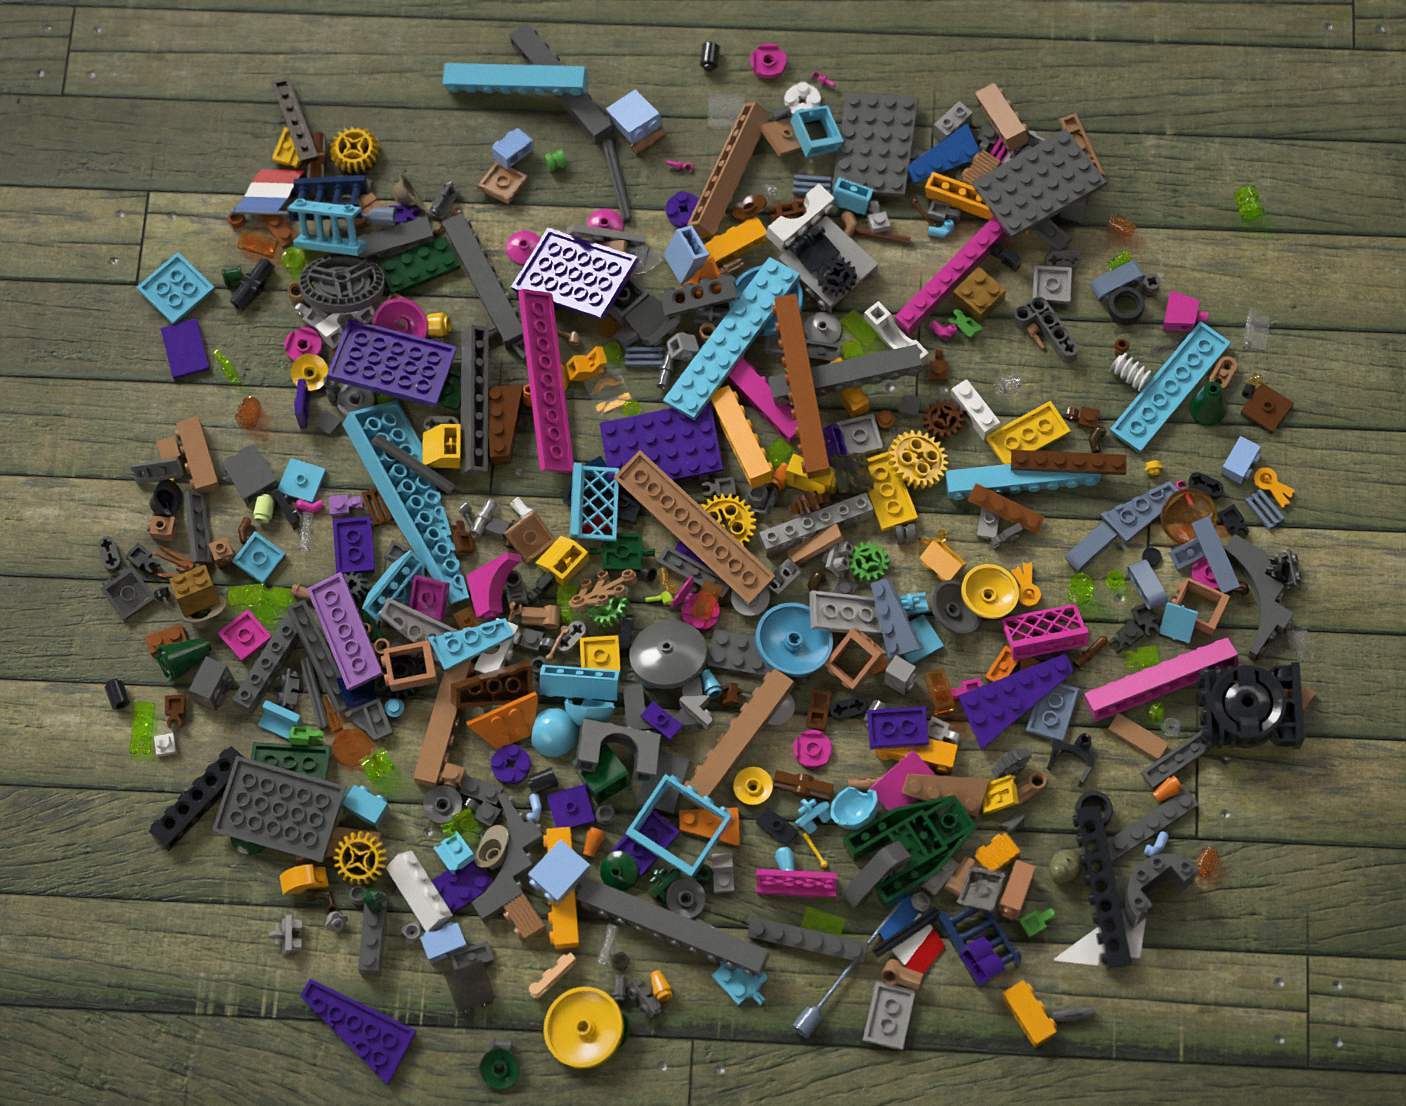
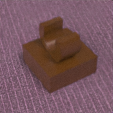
[721,682,743,707]

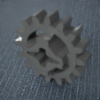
[991,747,1032,779]

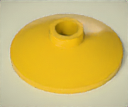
[291,354,328,391]
[733,767,773,805]

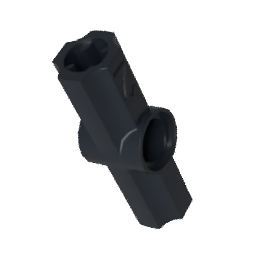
[229,258,275,310]

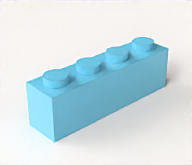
[539,665,620,701]

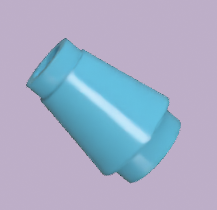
[699,669,722,699]
[775,847,795,871]

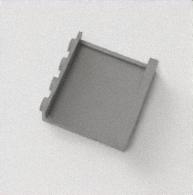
[778,216,878,313]

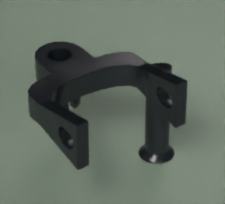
[1047,733,1095,788]

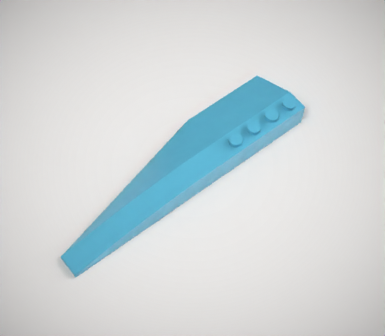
[342,400,469,604]

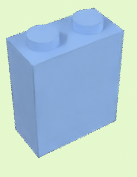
[606,89,663,144]
[663,225,710,284]
[528,839,591,905]

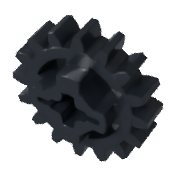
[816,256,857,297]

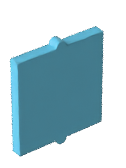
[1159,602,1198,643]

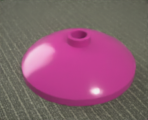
[372,298,427,338]

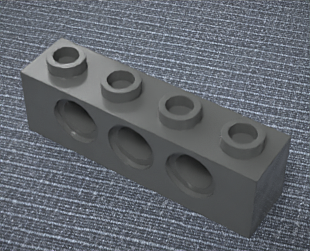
[660,273,740,318]

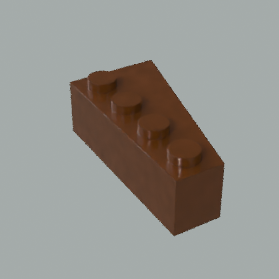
[488,384,524,466]
[451,661,533,708]

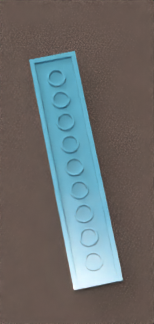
[663,257,801,421]

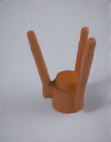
[155,545,196,578]

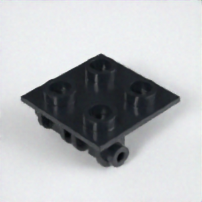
[788,226,840,274]

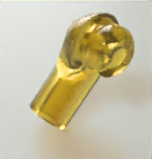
[920,529,948,546]
[659,567,677,594]

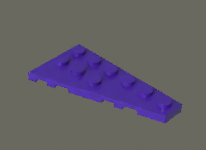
[958,653,1073,750]
[300,979,417,1085]

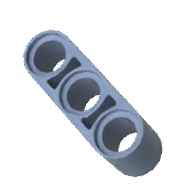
[1090,260,1146,301]
[1065,522,1118,572]
[1127,560,1168,610]

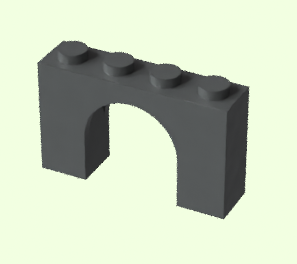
[623,678,706,736]
[575,719,661,784]

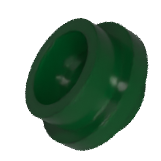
[694,864,713,884]

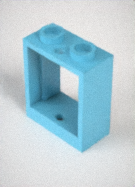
[790,105,844,157]

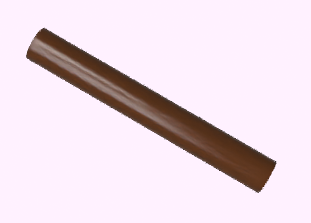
[855,227,911,244]

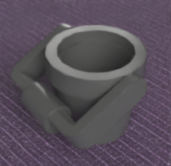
[746,485,779,516]

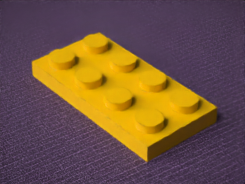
[985,401,1071,465]
[856,452,918,532]

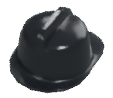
[149,479,183,517]

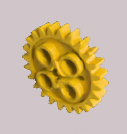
[887,430,948,489]
[701,494,756,546]

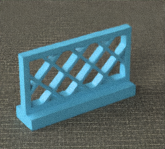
[569,463,619,542]

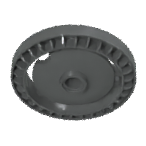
[299,254,385,313]

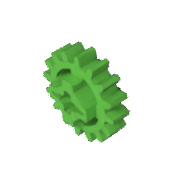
[848,541,890,583]
[588,588,630,627]

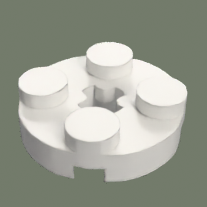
[784,82,821,116]

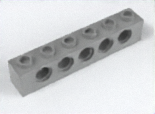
[759,493,873,557]

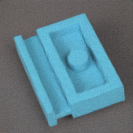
[434,831,476,875]

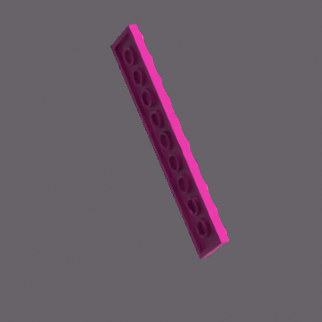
[518,289,574,474]

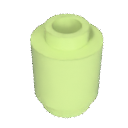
[253,494,276,524]

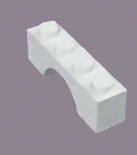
[765,184,835,250]
[864,301,928,366]

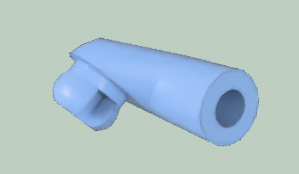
[526,794,542,823]
[1144,832,1169,858]

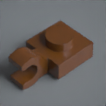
[929,347,948,382]
[1066,406,1100,429]
[450,520,476,553]

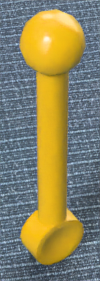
[802,832,828,868]

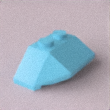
[362,550,425,621]

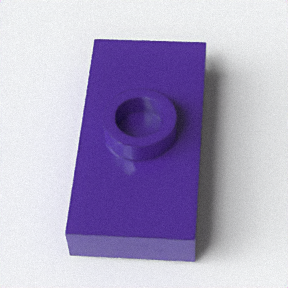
[640,701,683,741]

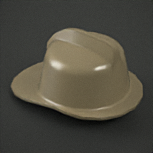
[391,174,426,211]
[182,596,227,629]
[475,825,509,871]

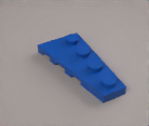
[907,124,980,184]

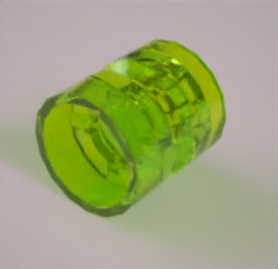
[1233,185,1264,220]
[1067,573,1094,606]
[359,747,395,782]

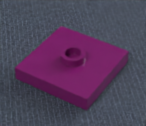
[409,575,450,621]

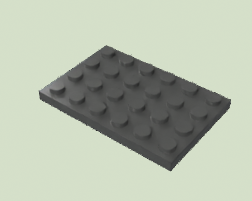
[832,93,919,197]
[972,129,1107,240]
[212,756,348,863]

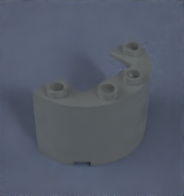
[1123,854,1199,929]

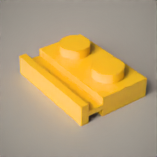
[272,127,300,168]
[982,775,1019,814]

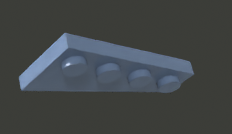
[1100,481,1183,543]
[871,578,924,658]

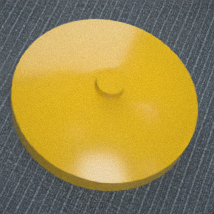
[544,987,624,1069]

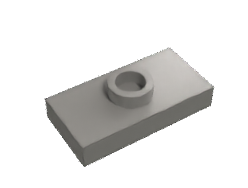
[977,508,999,540]

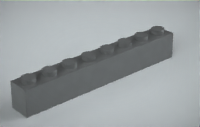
[509,23,613,144]
[442,213,524,349]
[460,325,488,477]
[769,344,923,405]

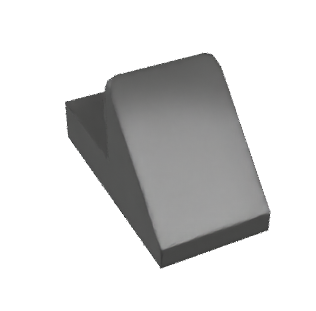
[679,695,714,731]
[712,853,734,893]

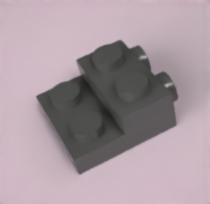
[101,566,155,620]

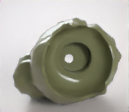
[1049,849,1082,883]

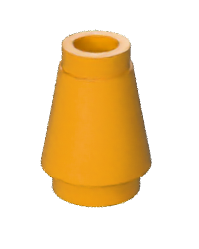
[650,970,673,1002]

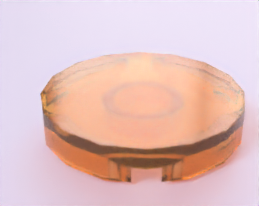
[333,728,372,767]

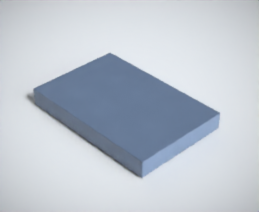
[1025,683,1080,743]

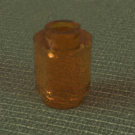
[1108,214,1136,239]
[1195,846,1220,878]

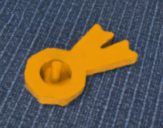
[1254,468,1295,509]
[1011,562,1041,607]

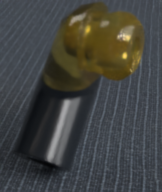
[1242,373,1263,399]

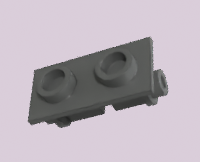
[427,181,460,221]
[1277,548,1303,591]
[277,668,300,711]
[626,979,663,1022]

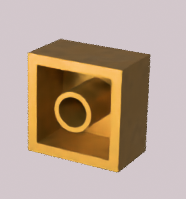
[952,266,1006,324]
[169,565,220,617]

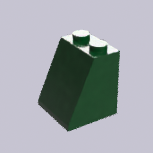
[572,743,631,805]

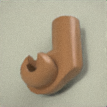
[842,211,857,238]

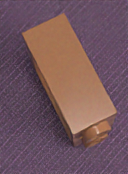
[1171,577,1230,635]
[824,628,886,689]
[381,640,438,692]
[998,860,1036,921]

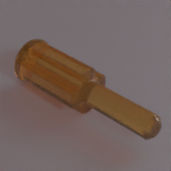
[322,696,343,734]

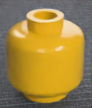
[426,313,452,338]

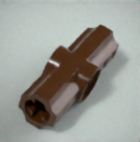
[307,131,327,178]
[772,770,834,802]

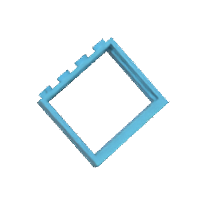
[626,774,733,879]

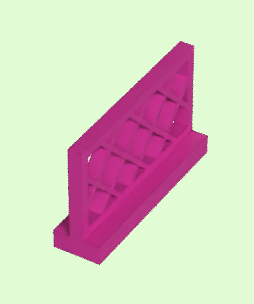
[1001,604,1089,660]
[756,869,837,898]

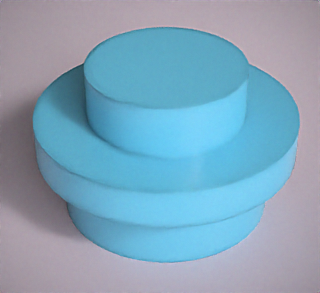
[385,698,404,717]

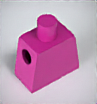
[1163,291,1208,332]

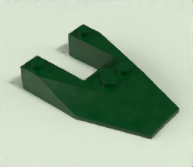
[843,795,977,910]

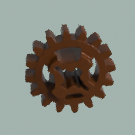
[923,399,964,440]
[788,491,830,516]

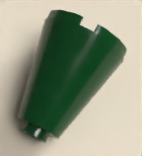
[1189,382,1227,426]
[155,638,212,682]

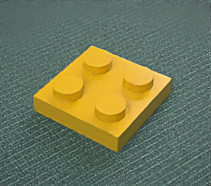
[580,635,621,674]

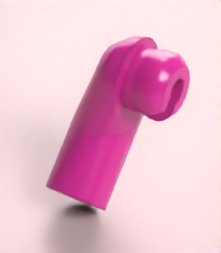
[929,320,957,338]
[295,499,325,515]

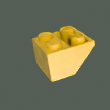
[422,424,461,468]
[535,536,589,587]

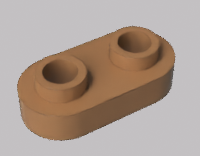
[1209,356,1237,390]

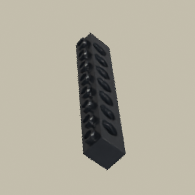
[1072,805,1132,970]

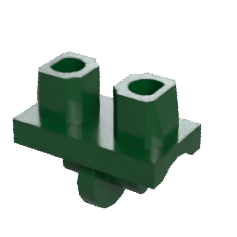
[648,867,682,903]

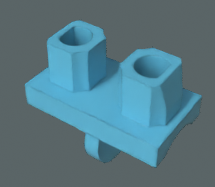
[899,592,929,615]
[795,799,832,834]

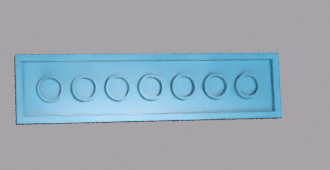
[1109,321,1231,454]

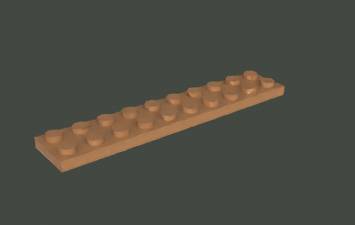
[614,450,776,605]

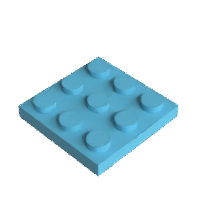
[136,252,215,325]

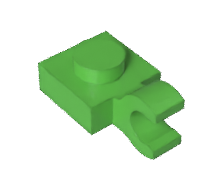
[948,309,983,337]
[289,725,324,746]
[1019,908,1056,938]

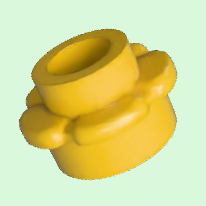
[1145,461,1164,475]

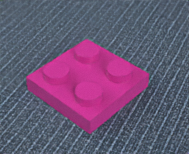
[218,609,272,663]

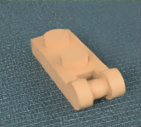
[529,953,577,999]

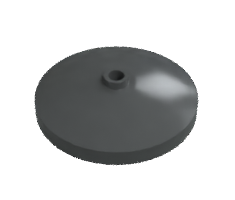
[629,620,707,689]

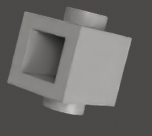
[667,333,699,361]

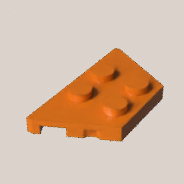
[466,692,538,750]

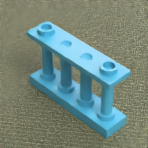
[288,199,367,256]

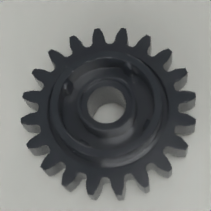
[375,646,427,699]

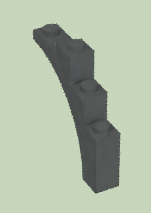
[1225,534,1294,661]
[472,792,544,923]

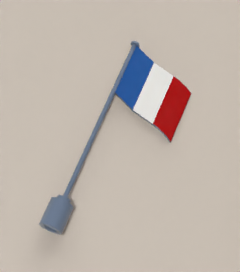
[231,169,397,226]
[792,894,945,1039]

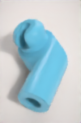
[928,220,954,238]

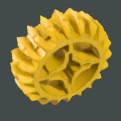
[330,126,380,174]
[333,831,387,885]

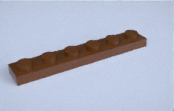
[1011,450,1127,475]

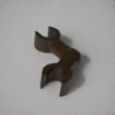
[305,889,340,915]

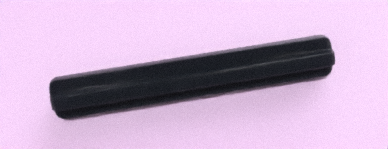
[872,907,941,958]

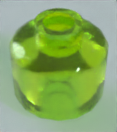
[281,247,307,274]

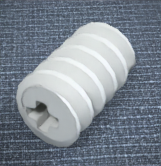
[1109,353,1152,392]

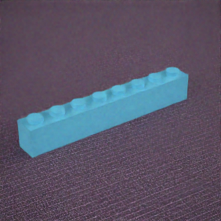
[442,63,589,96]
[945,464,1101,500]

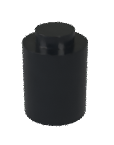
[700,42,720,71]
[104,679,130,710]
[527,767,558,794]

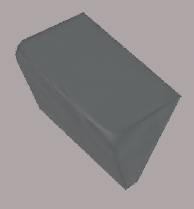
[485,516,511,540]
[1001,812,1025,835]

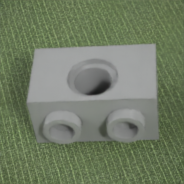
[933,101,973,142]
[885,655,917,695]

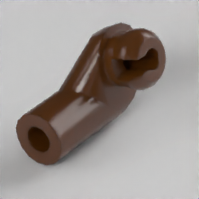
[238,517,252,545]

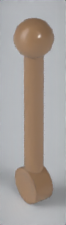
[546,626,569,662]

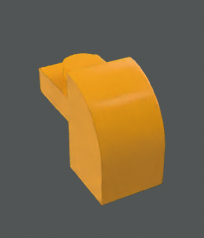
[565,346,607,381]
[279,864,329,894]

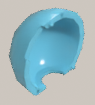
[565,699,615,727]
[531,709,579,757]
[830,787,879,830]

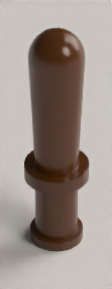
[1073,636,1108,669]

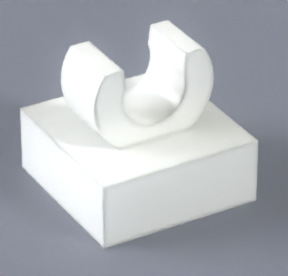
[154,733,177,757]

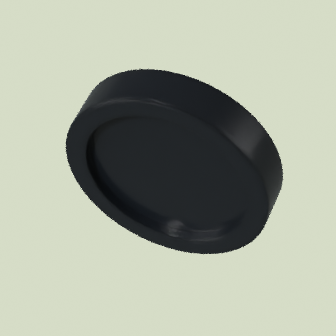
[1142,547,1161,567]

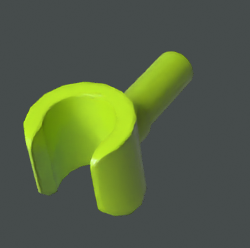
[645,591,673,605]

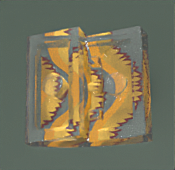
[584,368,634,416]

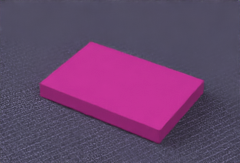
[869,750,936,811]

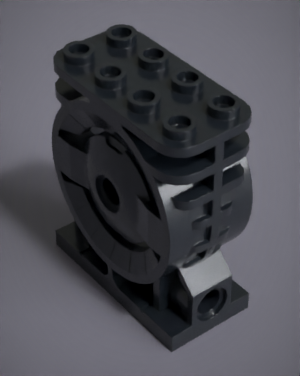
[1197,662,1305,749]

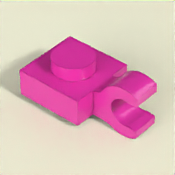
[948,678,982,700]

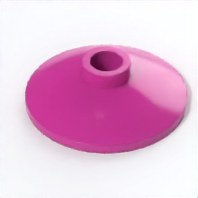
[587,209,623,242]
[506,231,540,265]
[670,576,694,608]

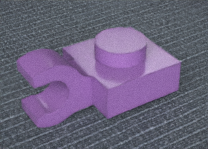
[329,494,363,517]

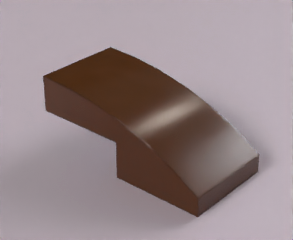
[806,689,832,730]

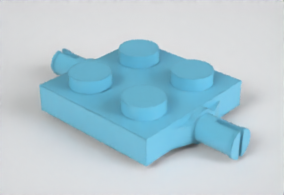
[712,961,769,1006]

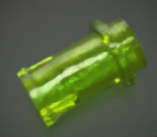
[1106,250,1132,271]

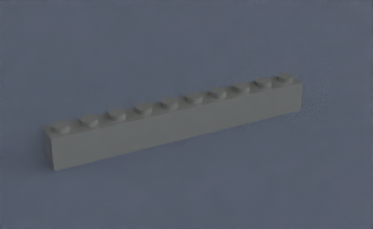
[576,877,770,978]

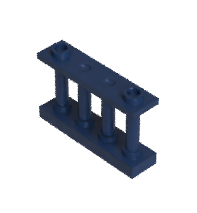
[287,175,369,222]
[938,893,1022,989]

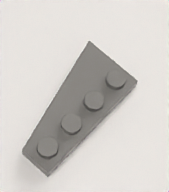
[566,224,646,247]
[379,598,458,666]

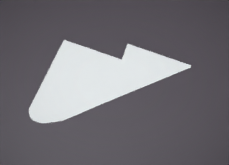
[1054,908,1147,965]

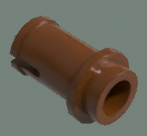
[1114,339,1130,358]

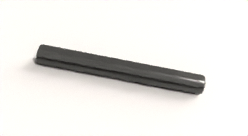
[603,140,632,222]
[372,434,455,494]

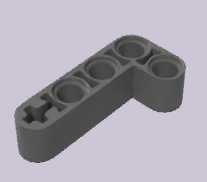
[1014,297,1078,363]
[841,841,912,909]

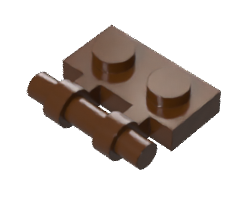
[767,198,811,227]

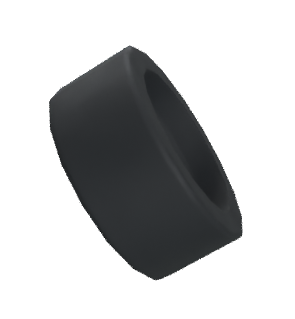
[1108,287,1144,325]
[1075,791,1113,830]

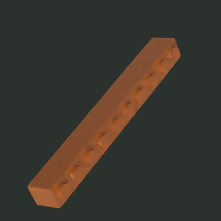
[772,294,831,479]

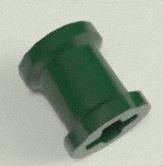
[222,266,243,285]

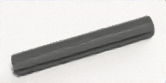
[300,657,329,730]

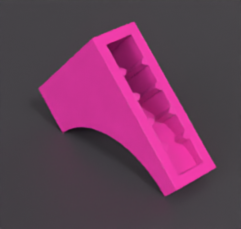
[466,552,522,621]

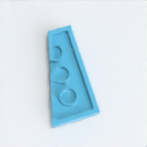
[427,618,515,672]

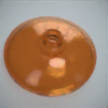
[1161,488,1218,545]

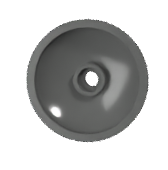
[931,580,982,635]

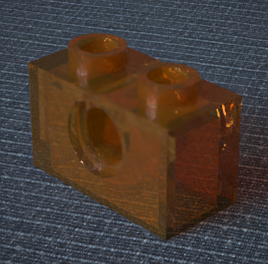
[924,668,954,716]

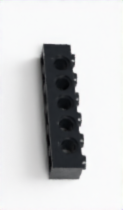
[149,746,245,851]

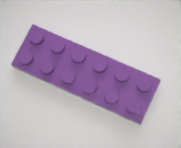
[307,572,384,691]

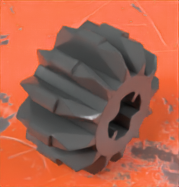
[344,571,369,603]

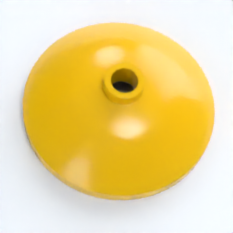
[961,564,1019,619]

